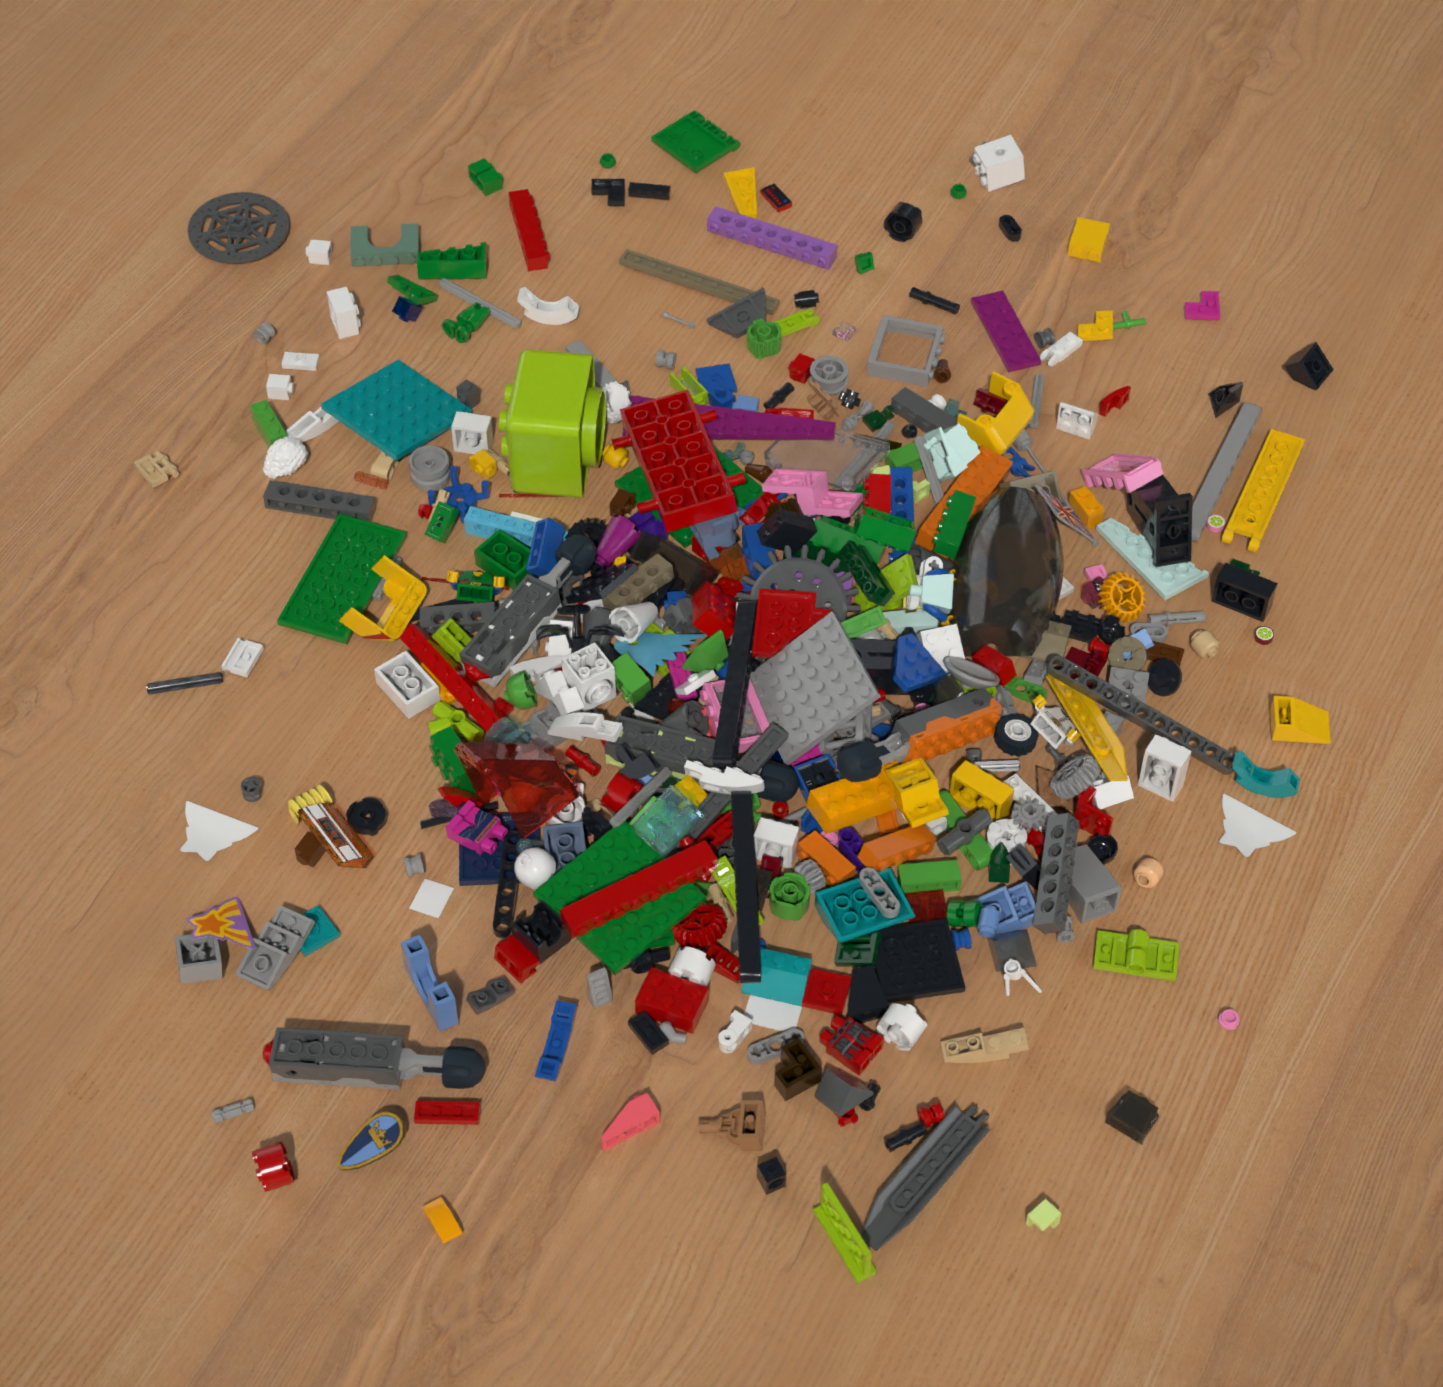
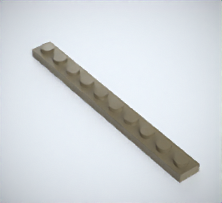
[619,249,780,315]

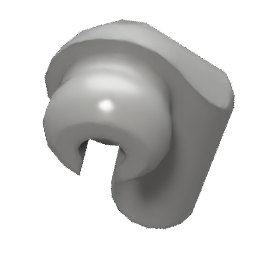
[659,1021,687,1044]

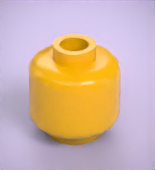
[602,443,629,470]

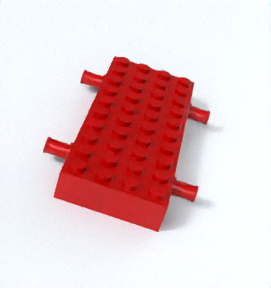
[611,389,746,533]

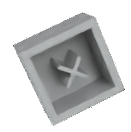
[175,934,222,984]

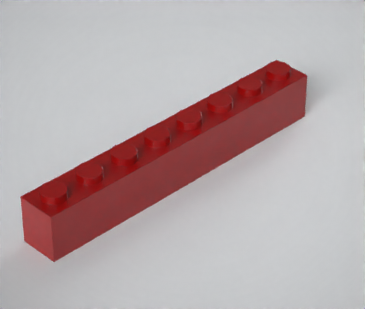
[399,623,514,740]
[560,840,717,939]

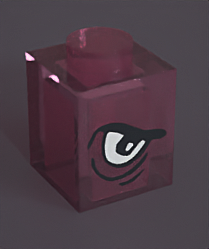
[1081,576,1104,609]

